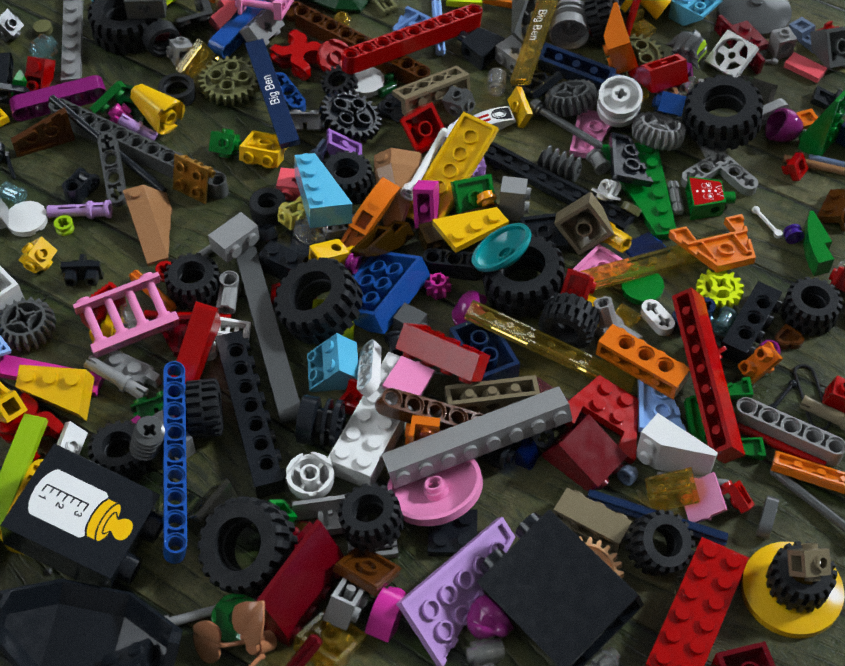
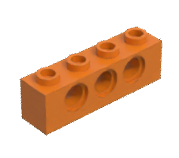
[596,324,690,399]

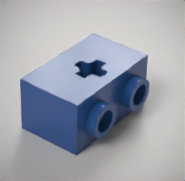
[652,91,687,117]

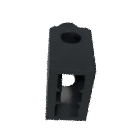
[458,28,505,70]

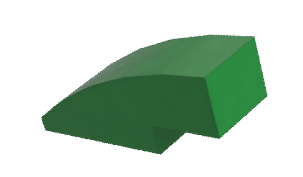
[803,210,834,276]

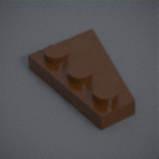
[10,107,75,158]

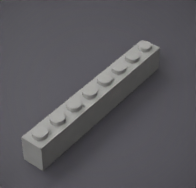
[382,386,573,489]

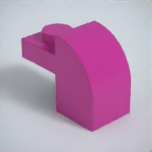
[364,586,407,643]

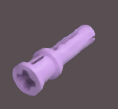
[47,200,112,219]

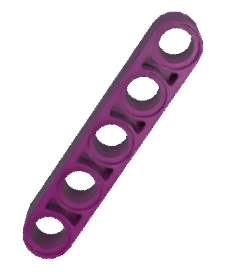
[9,75,106,121]

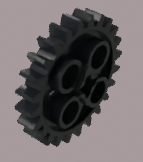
[319,89,382,142]

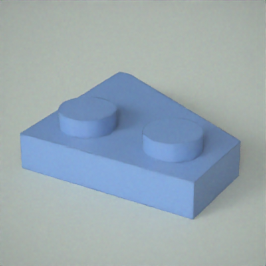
[393,6,431,31]

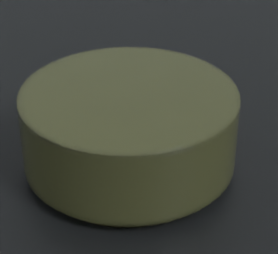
[33,19,53,37]
[620,201,641,217]

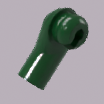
[377,73,397,98]

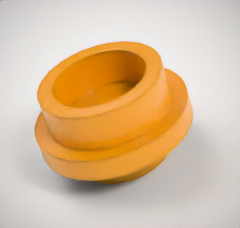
[476,190,497,207]

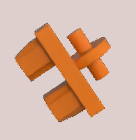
[738,341,783,384]

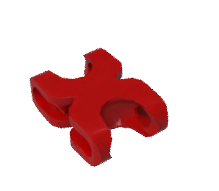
[268,29,322,81]
[0,392,64,462]

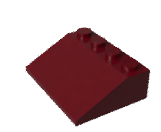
[257,520,344,647]

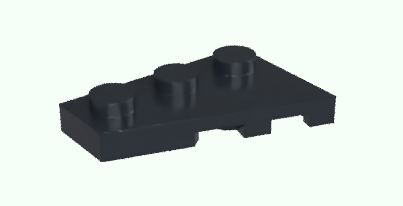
[609,132,653,188]

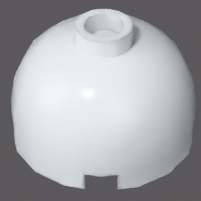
[286,452,334,500]

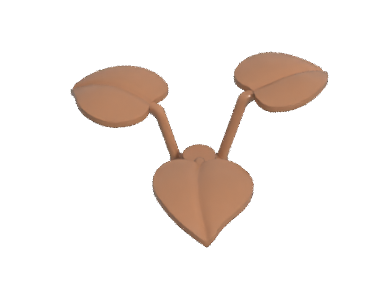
[193,600,277,666]

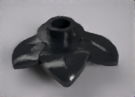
[378,93,404,124]

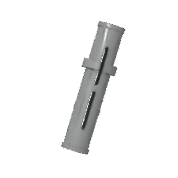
[84,355,149,399]

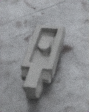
[103,350,162,388]

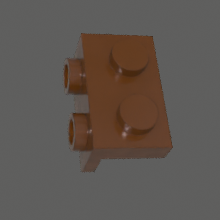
[817,189,845,231]

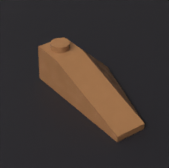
[374,148,422,227]
[123,185,172,266]

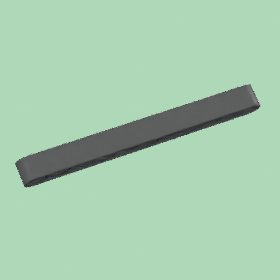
[48,98,229,199]
[235,245,300,424]

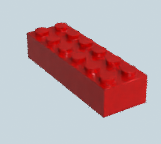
[645,537,749,666]

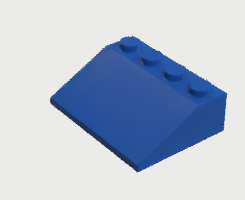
[352,252,430,334]

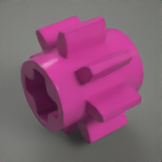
[108,103,133,124]
[425,272,451,300]

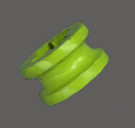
[54,215,75,236]

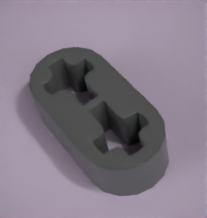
[756,495,779,540]

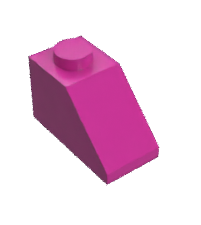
[413,180,440,228]

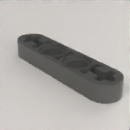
[98,132,126,207]

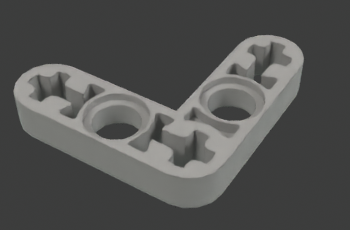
[680,151,758,196]

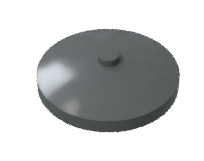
[717,0,792,39]

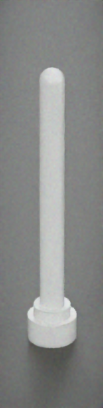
[400,128,448,201]

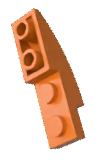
[341,177,401,248]

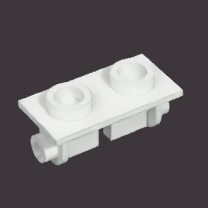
[591,179,621,202]

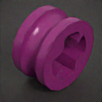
[344,253,362,274]

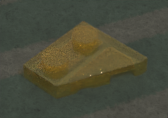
[176,39,219,78]

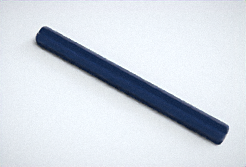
[587,489,728,546]

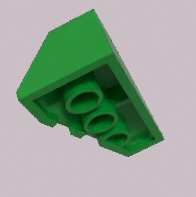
[798,90,845,156]

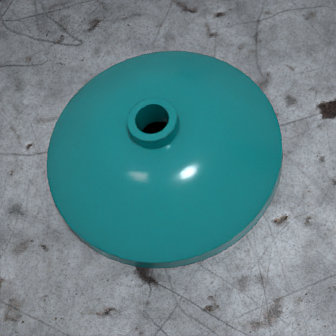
[472,223,532,272]

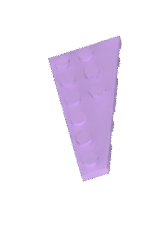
[396,517,515,666]

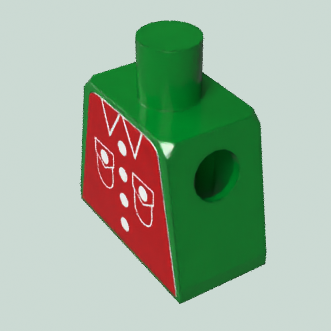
[685,177,736,220]

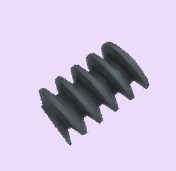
[537,145,582,182]
[129,416,165,462]

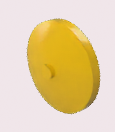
[741,542,844,638]

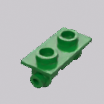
[130,391,176,418]

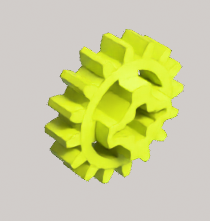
[696,269,744,311]

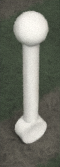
[752,206,783,238]

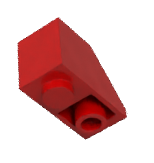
[25,56,56,92]

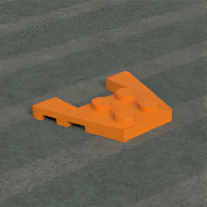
[668,214,756,273]

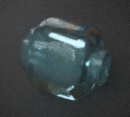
[28,34,58,59]

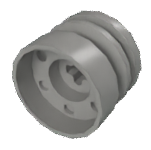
[549,0,589,50]

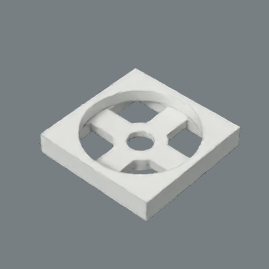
[705,29,759,78]

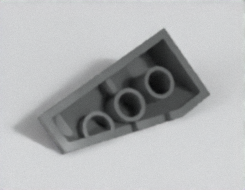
[511,0,556,46]

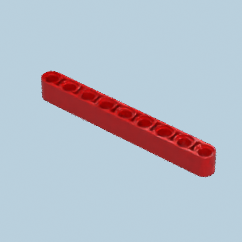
[342,4,483,74]

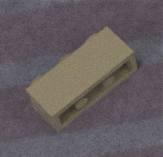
[553,488,632,553]

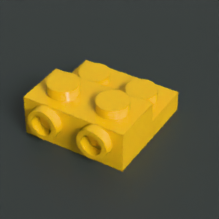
[239,130,287,168]

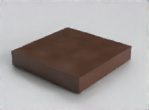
[333,546,402,596]

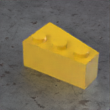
[15,365,95,421]

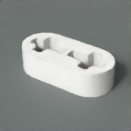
[640,299,675,336]

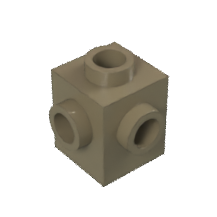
[787,543,831,581]

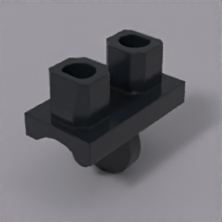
[60,254,104,287]

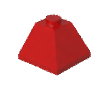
[399,102,445,154]

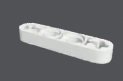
[357,339,382,397]

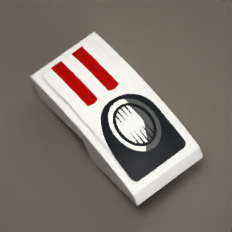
[473,106,516,130]

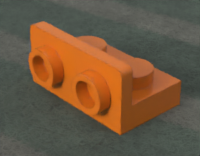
[405,415,440,445]

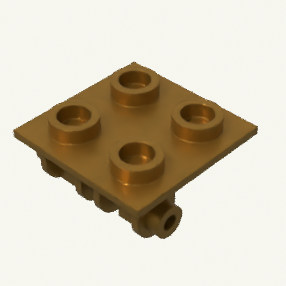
[173,153,216,204]

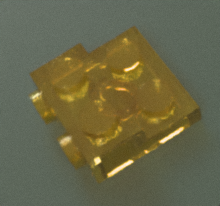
[293,607,367,666]

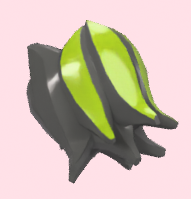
[665,29,708,69]

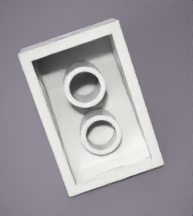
[636,413,718,477]

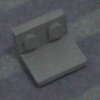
[173,0,213,29]

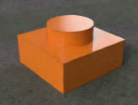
[796,108,818,131]

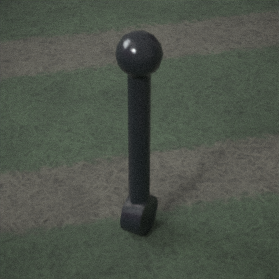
[768,380,797,409]

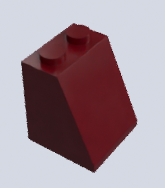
[541,414,627,492]

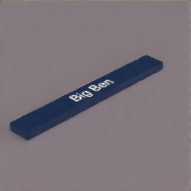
[245,39,300,149]

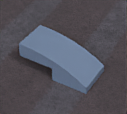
[788,17,816,54]

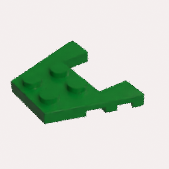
[684,377,766,460]

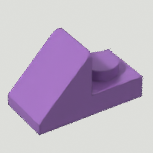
[327,128,362,156]

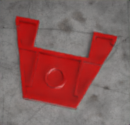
[565,375,638,465]

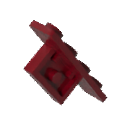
[714,15,769,74]

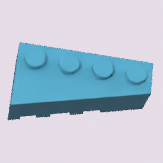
[294,153,352,228]

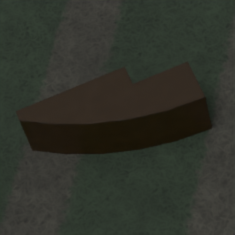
[350,220,414,257]

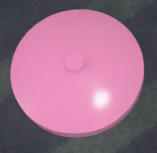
[387,459,483,526]

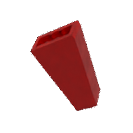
[171,301,221,384]

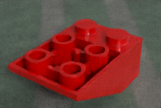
[628,53,689,93]

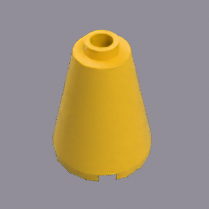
[130,84,185,135]

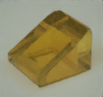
[615,302,642,329]

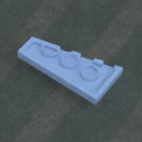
[638,359,686,432]

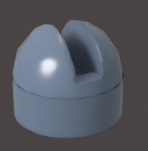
[617,464,638,486]

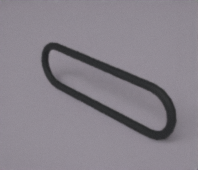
[793,364,832,430]

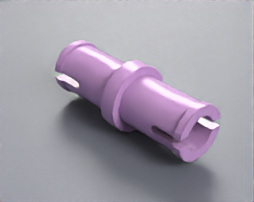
[117,113,159,141]

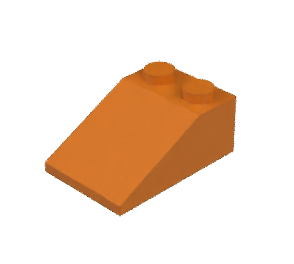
[602,2,638,74]

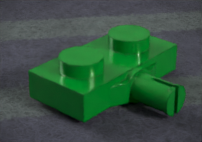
[89,81,127,114]

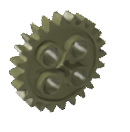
[603,33,665,81]
[198,56,259,106]

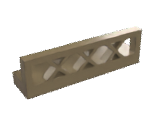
[392,65,470,115]

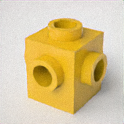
[19,236,58,273]

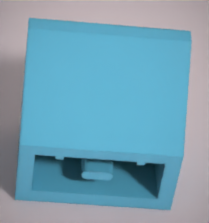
[668,0,723,26]
[307,333,359,392]

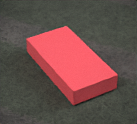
[784,52,828,83]

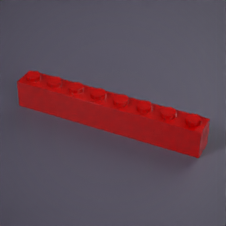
[672,287,745,464]

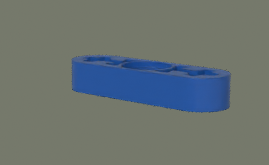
[276,72,306,112]

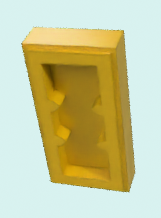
[507,86,533,128]

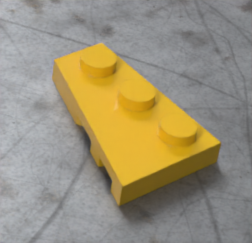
[432,207,509,253]

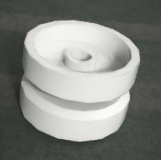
[597,75,643,127]

